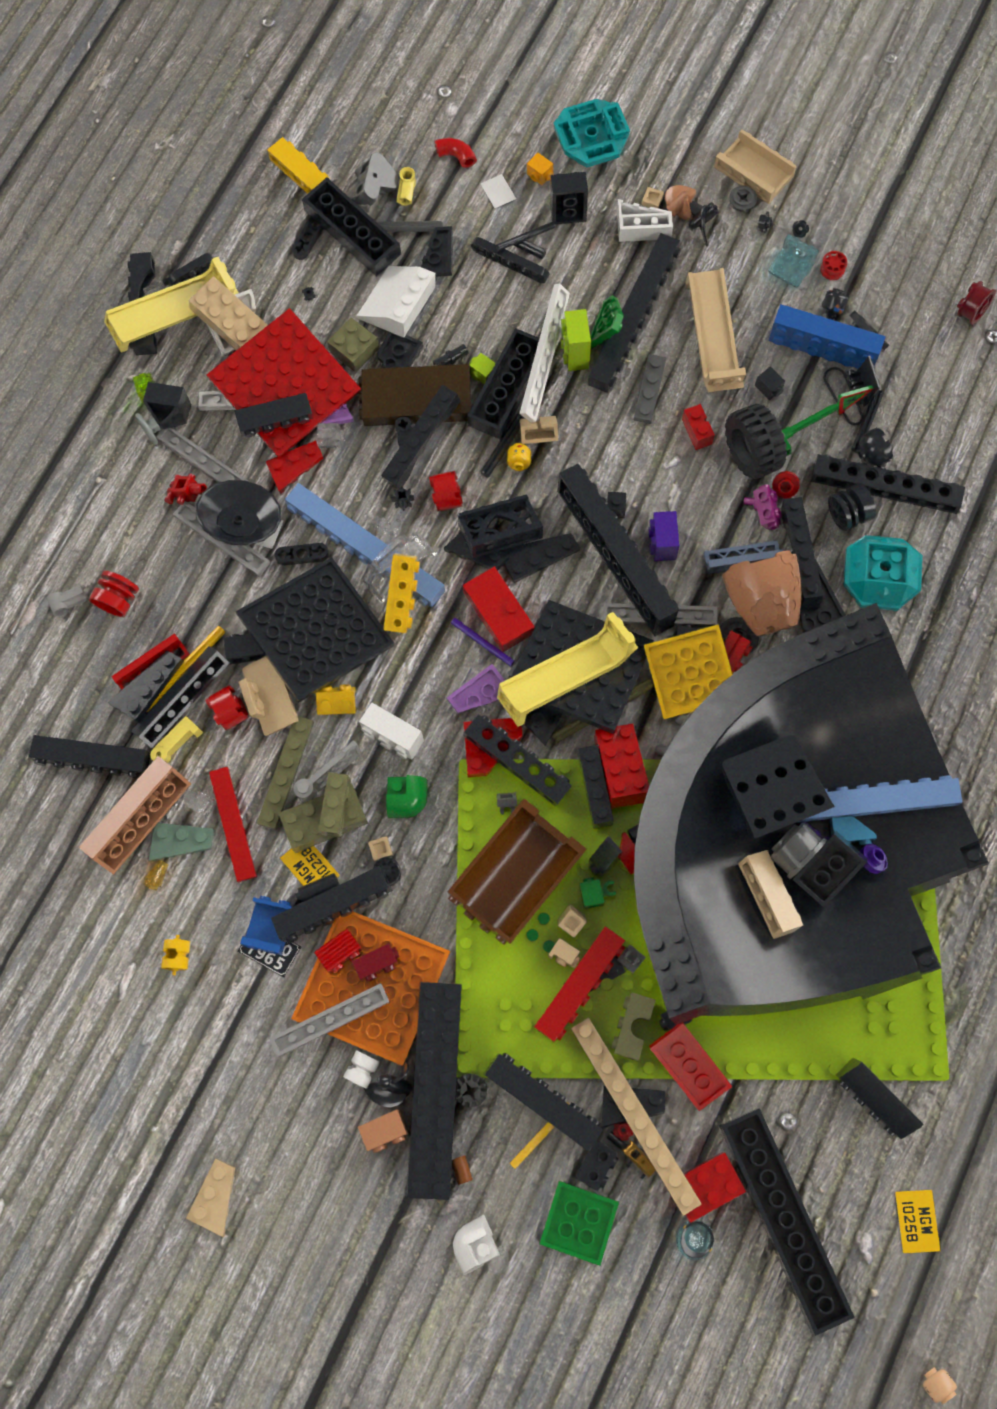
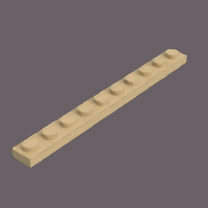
[571,1018,701,1216]

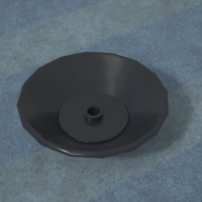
[196,480,281,546]

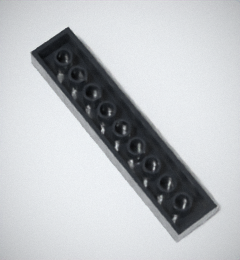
[557,464,679,636]
[406,982,462,1200]
[719,1108,855,1336]

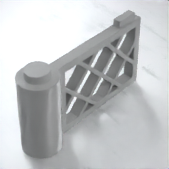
[294,740,362,803]

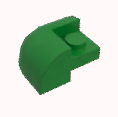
[386,775,428,818]

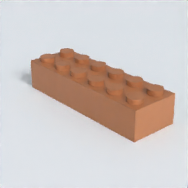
[79,756,191,875]

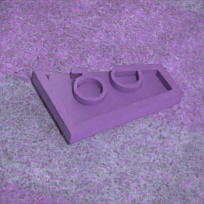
[446,664,505,714]

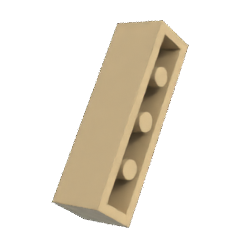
[739,850,803,939]

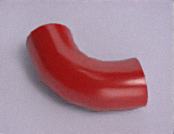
[434,137,477,168]

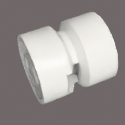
[343,1050,380,1089]

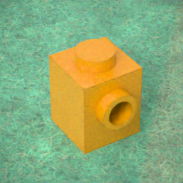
[527,152,554,185]

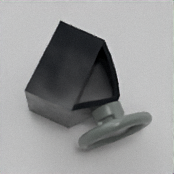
[135,382,192,445]

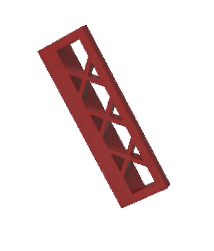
[111,633,190,690]

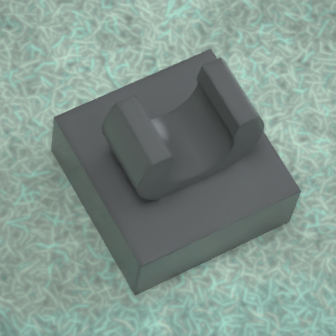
[497,792,517,815]
[617,945,646,974]

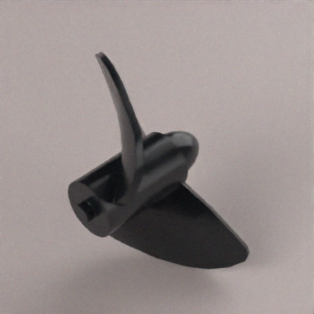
[689,201,719,246]
[363,1063,412,1108]

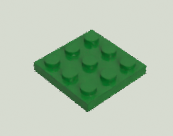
[539,1181,619,1266]

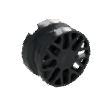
[373,857,402,886]

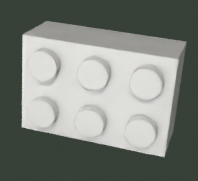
[359,702,424,760]

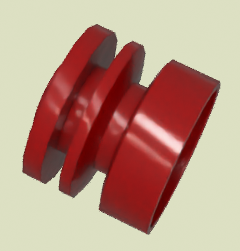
[88,571,139,618]

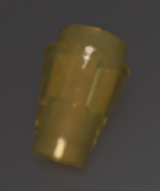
[143,860,169,891]

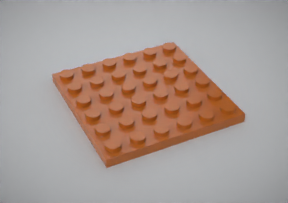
[291,911,451,1066]

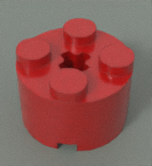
[429,470,463,511]
[205,685,249,730]

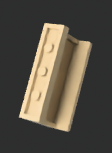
[714,130,796,204]

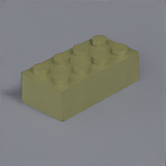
[279,783,368,853]

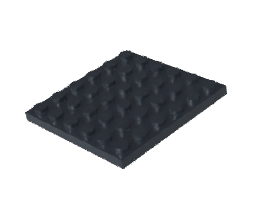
[236,557,395,703]
[511,600,654,734]

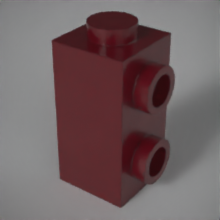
[352,943,400,982]

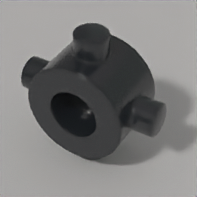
[302,287,316,301]

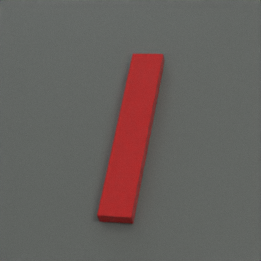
[209,766,257,883]

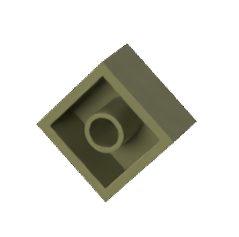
[327,318,379,373]

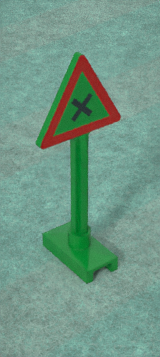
[781,385,874,456]

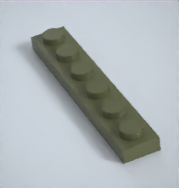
[257,716,314,830]

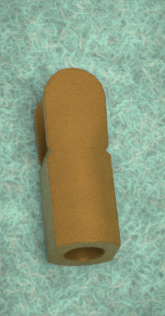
[621,1140,656,1178]

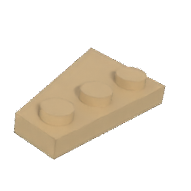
[186,1158,235,1237]

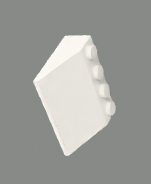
[356,266,435,337]

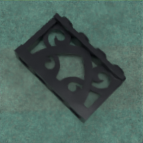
[458,494,543,558]

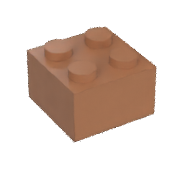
[358,1110,410,1153]

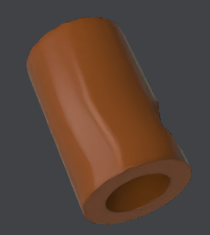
[452,1155,473,1185]

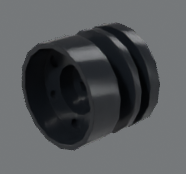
[828,483,876,531]

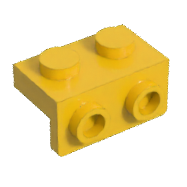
[316,684,356,715]

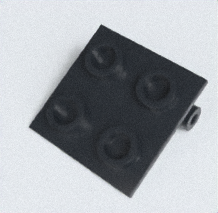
[846,356,880,407]

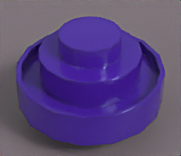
[860,844,888,874]

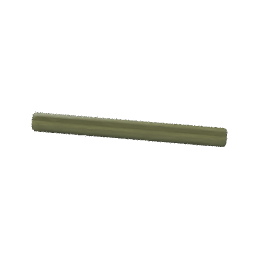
[552,679,653,743]

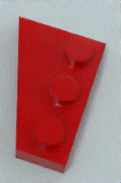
[266,440,323,494]

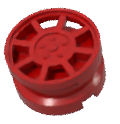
[820,251,848,280]

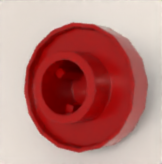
[772,471,800,499]

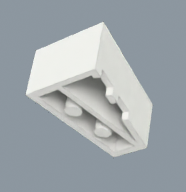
[617,199,673,242]

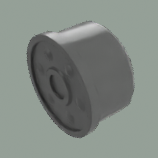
[771,823,827,879]

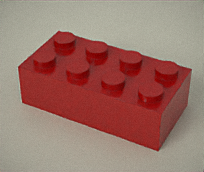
[594,723,649,809]

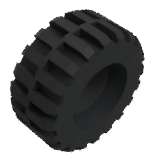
[725,403,787,479]

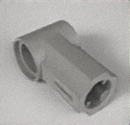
[47,585,88,616]

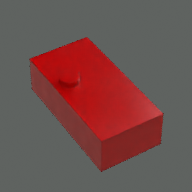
[463,566,535,652]

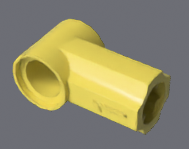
[397,167,416,206]

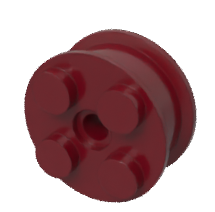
[957,281,996,325]

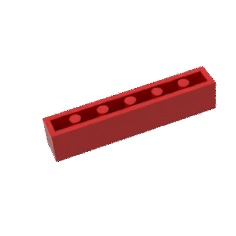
[534,926,626,1042]

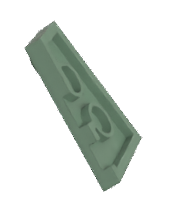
[148,823,214,862]

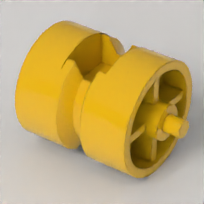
[161,935,190,975]

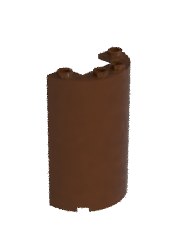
[447,799,587,945]

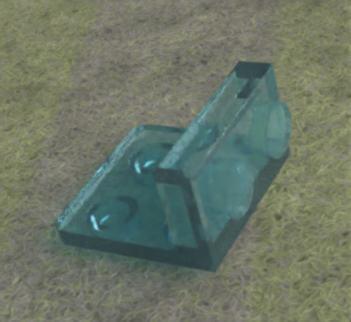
[768,234,819,288]

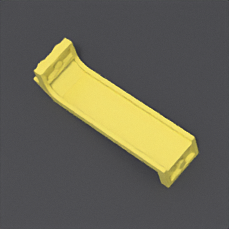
[104,257,239,353]
[497,612,638,727]

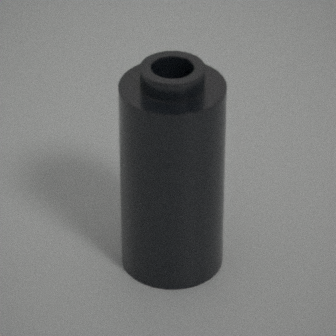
[295,873,340,904]

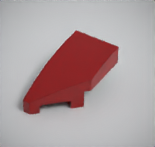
[620,832,635,875]

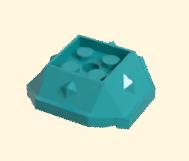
[553,99,630,168]
[843,535,923,611]

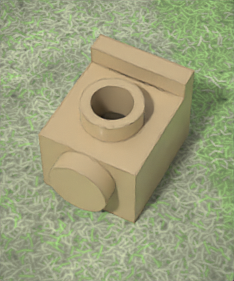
[548,938,581,968]

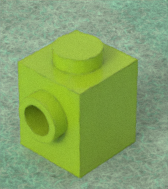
[469,352,496,384]

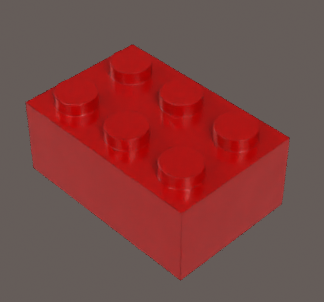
[683,1152,746,1223]

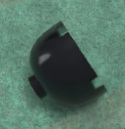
[857,427,893,466]

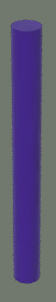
[451,618,515,667]

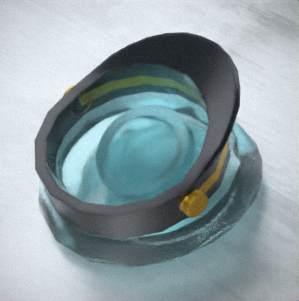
[676,1220,714,1260]

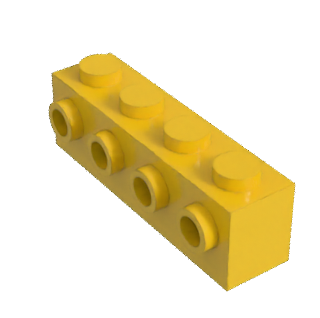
[267,137,330,194]
[384,553,420,633]

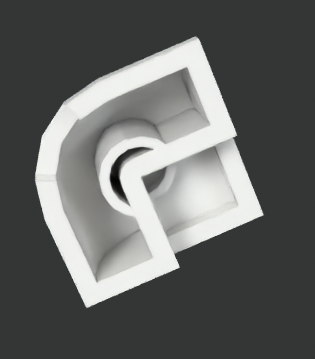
[453,1215,500,1275]

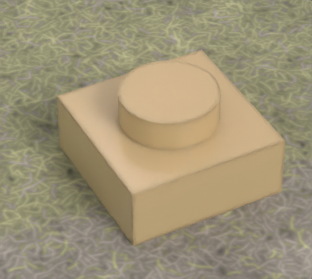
[642,187,664,209]
[368,836,393,862]

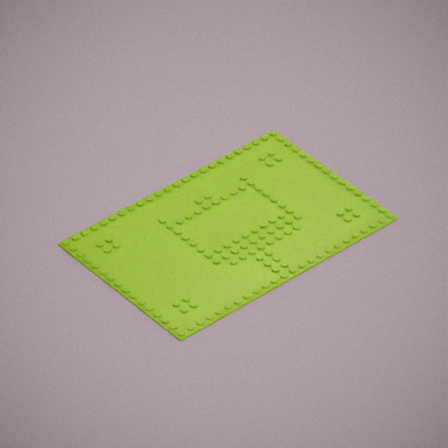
[455,759,949,1081]

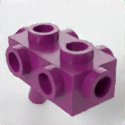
[744,484,782,530]

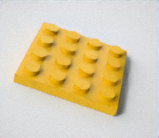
[644,624,732,719]

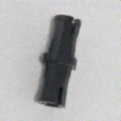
[433,344,469,366]

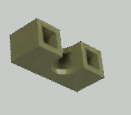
[318,772,351,838]
[611,993,655,1061]

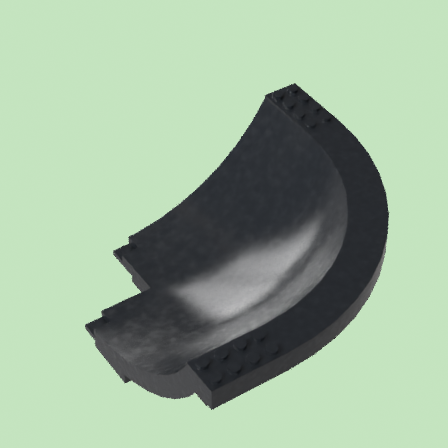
[634,603,989,1025]

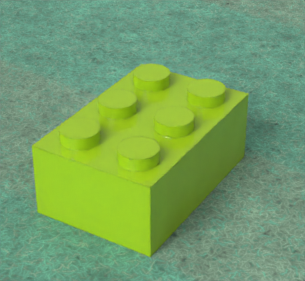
[560,309,591,371]

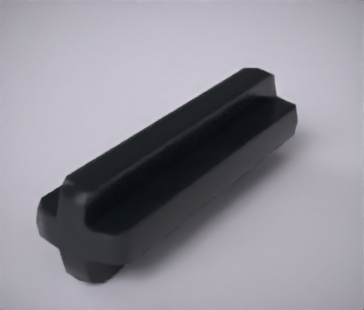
[514,240,546,259]

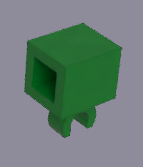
[579,877,616,909]

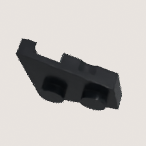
[849,310,889,350]

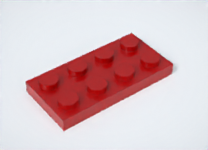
[649,1023,732,1111]

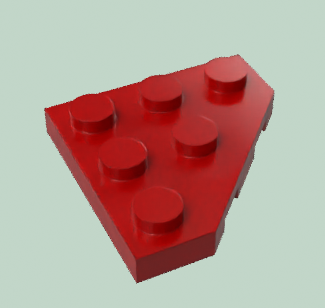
[463,718,523,778]

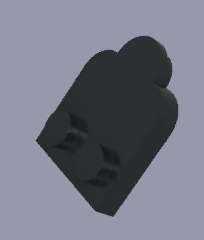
[378,332,423,368]

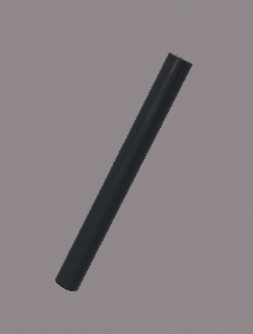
[495,222,555,252]

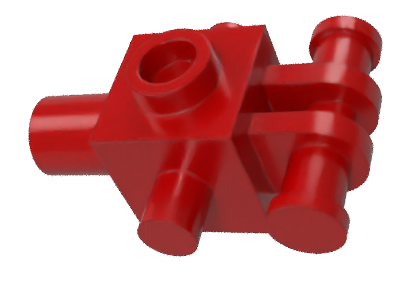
[164,473,207,505]

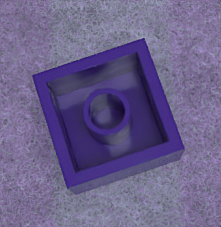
[648,511,680,561]

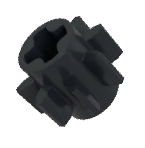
[391,486,415,511]

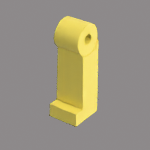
[150,716,203,763]

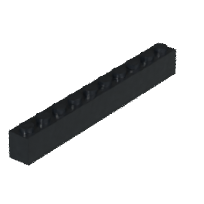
[588,233,681,393]

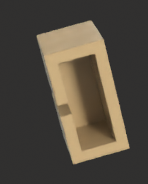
[519,416,558,444]

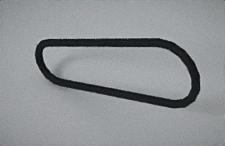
[823,367,864,425]

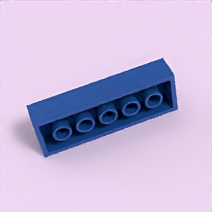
[769,304,886,369]

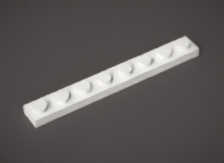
[520,283,570,422]

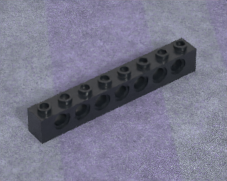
[810,454,965,514]

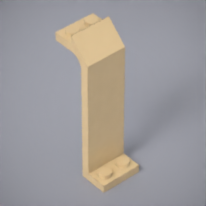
[685,268,746,392]

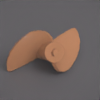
[665,185,696,220]

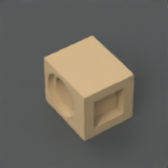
[557,904,587,938]

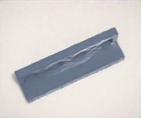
[704,541,783,574]

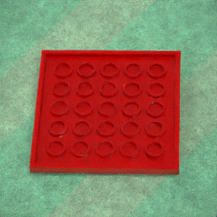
[206,308,361,458]

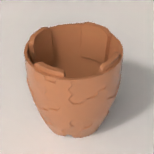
[722,550,801,636]

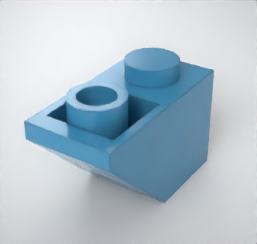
[829,816,877,845]

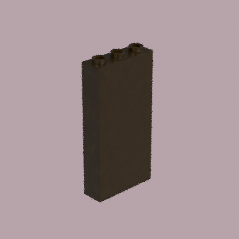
[358,364,471,426]

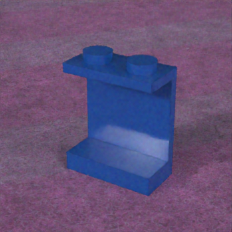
[240,896,292,956]

